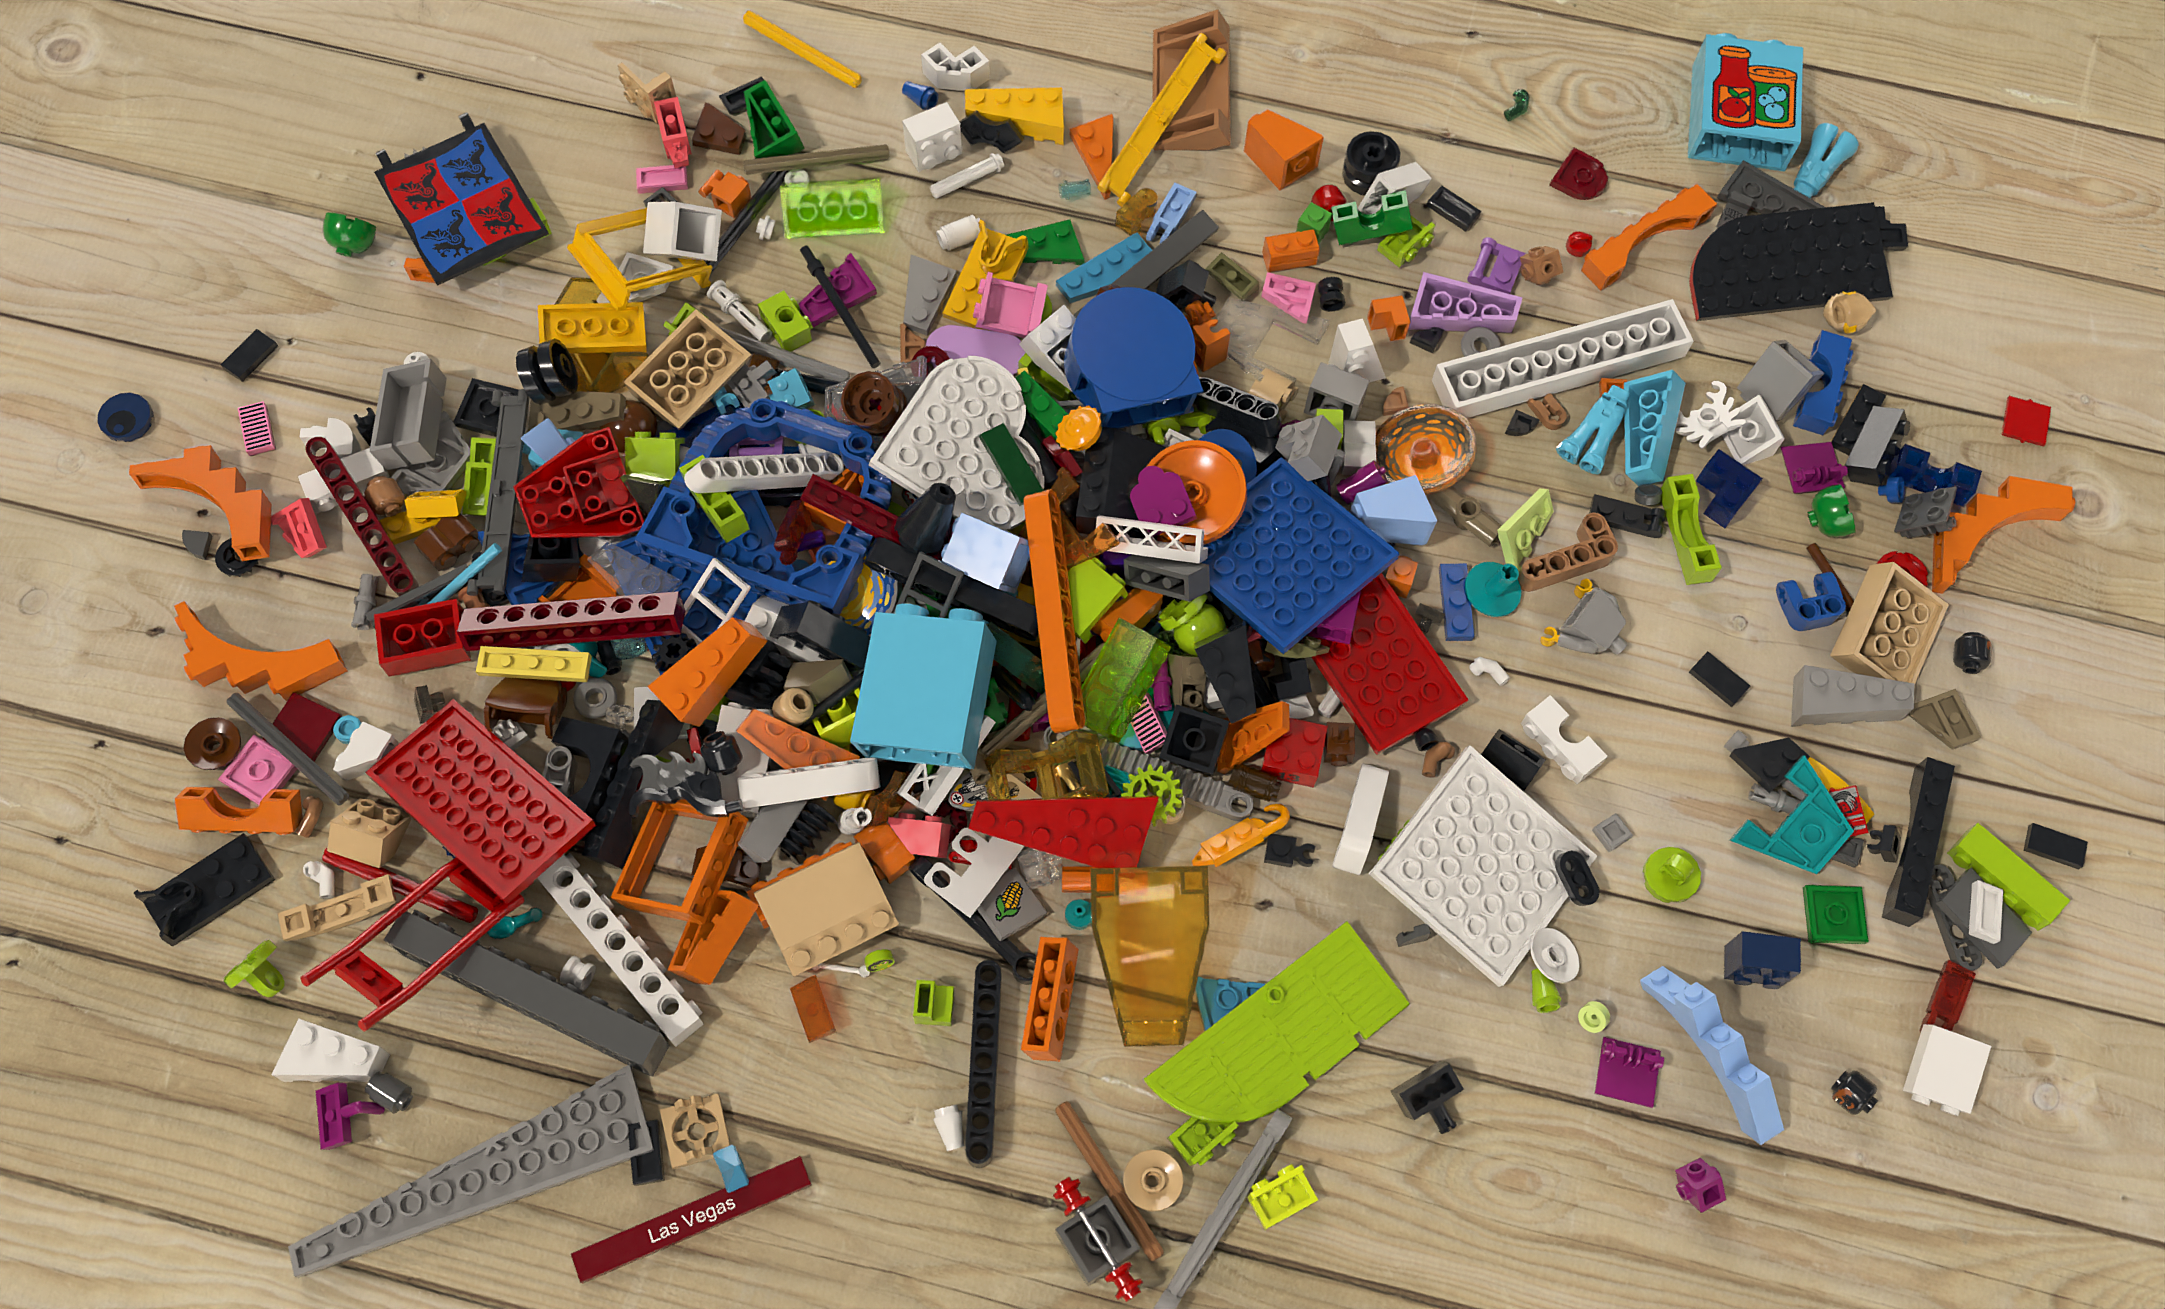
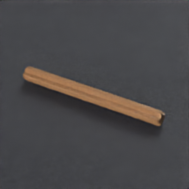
[1055,1101,1164,1261]

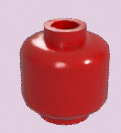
[1311,184,1347,221]

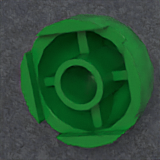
[322,212,376,257]
[1807,484,1856,538]

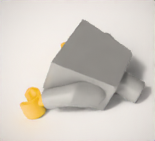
[1540,578,1627,654]

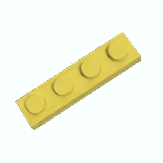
[476,646,592,682]

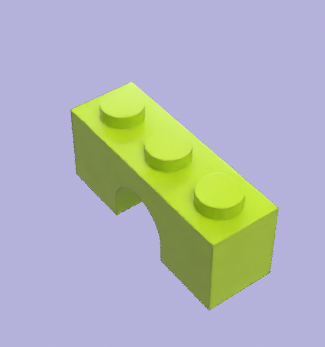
[679,455,750,543]

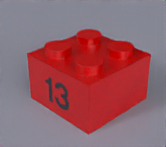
[1261,718,1328,788]

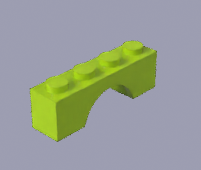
[1661,474,1722,585]

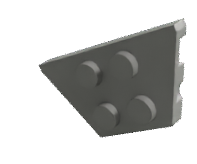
[391,411,470,496]

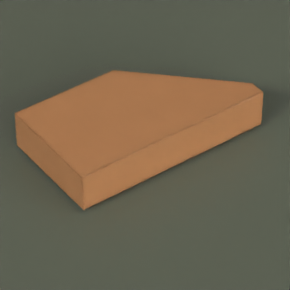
[900,324,927,369]

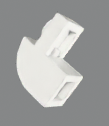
[300,418,361,459]

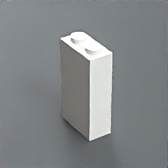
[707,703,774,818]

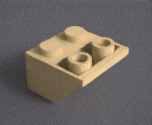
[327,798,412,868]

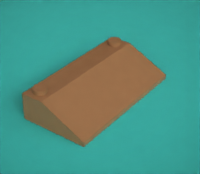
[1153,9,1231,150]

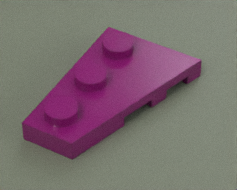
[798,252,877,327]

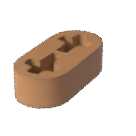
[1526,393,1566,430]

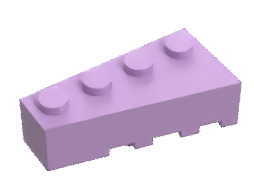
[1408,272,1523,333]

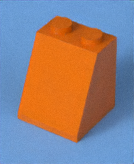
[1244,109,1324,191]

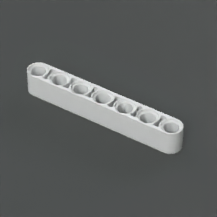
[684,452,844,493]

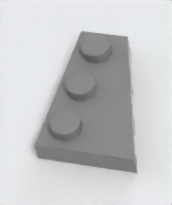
[903,254,957,336]

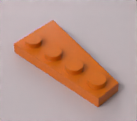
[735,708,860,801]

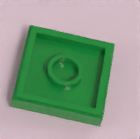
[1803,885,1869,944]

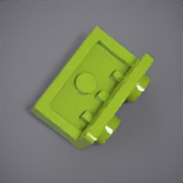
[1377,215,1435,268]
[1167,1116,1239,1166]

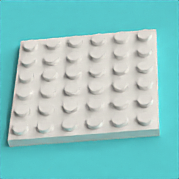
[1369,746,1597,987]

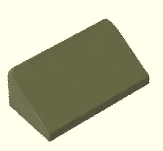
[1205,252,1259,301]

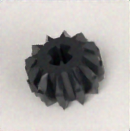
[652,632,697,672]

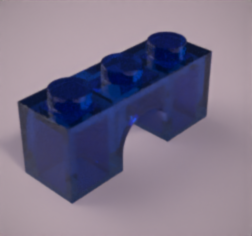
[1887,444,1982,507]

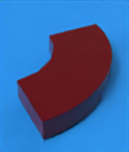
[1042,435,1083,479]

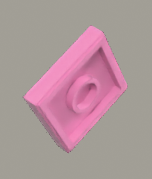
[218,735,297,805]

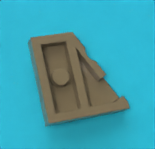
[1907,689,1981,750]

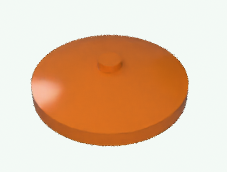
[1147,440,1247,546]

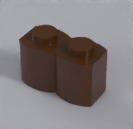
[414,513,479,571]

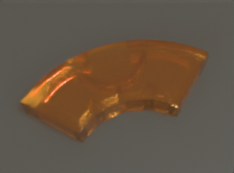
[864,770,916,826]

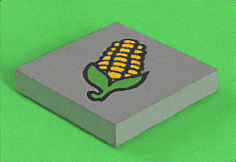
[977,868,1047,941]

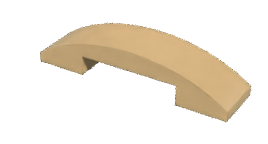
[278,874,396,941]

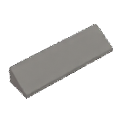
[738,799,809,862]

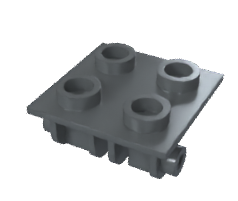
[1894,486,1957,539]

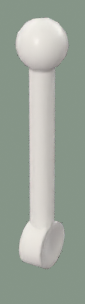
[811,963,870,978]

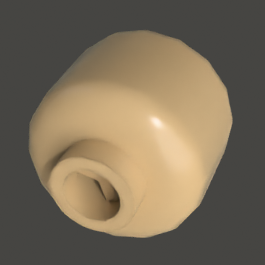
[772,688,814,727]

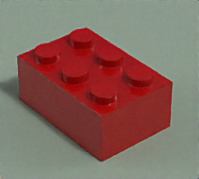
[374,599,471,676]

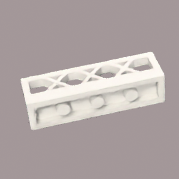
[1095,516,1208,564]
[897,715,996,816]

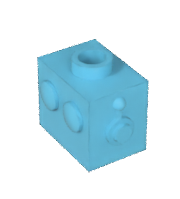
[767,368,815,410]

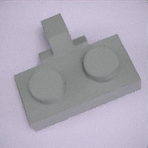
[727,360,776,408]

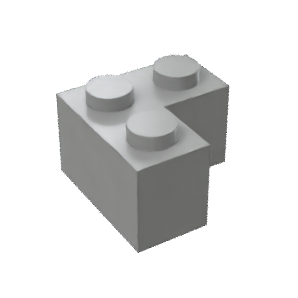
[1275,415,1342,481]

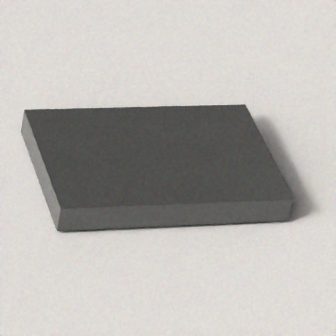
[1936,868,2032,969]

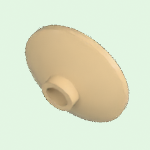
[1123,1150,1183,1211]

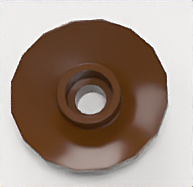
[183,717,241,770]

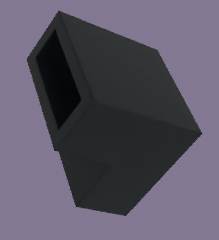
[1267,657,1312,700]

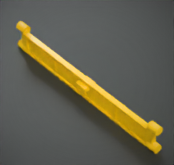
[1097,33,1226,208]

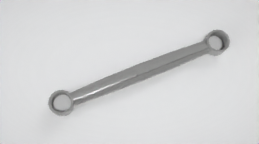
[1153,1109,1293,1309]

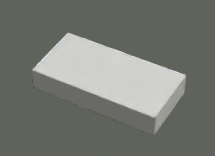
[1969,880,2003,944]

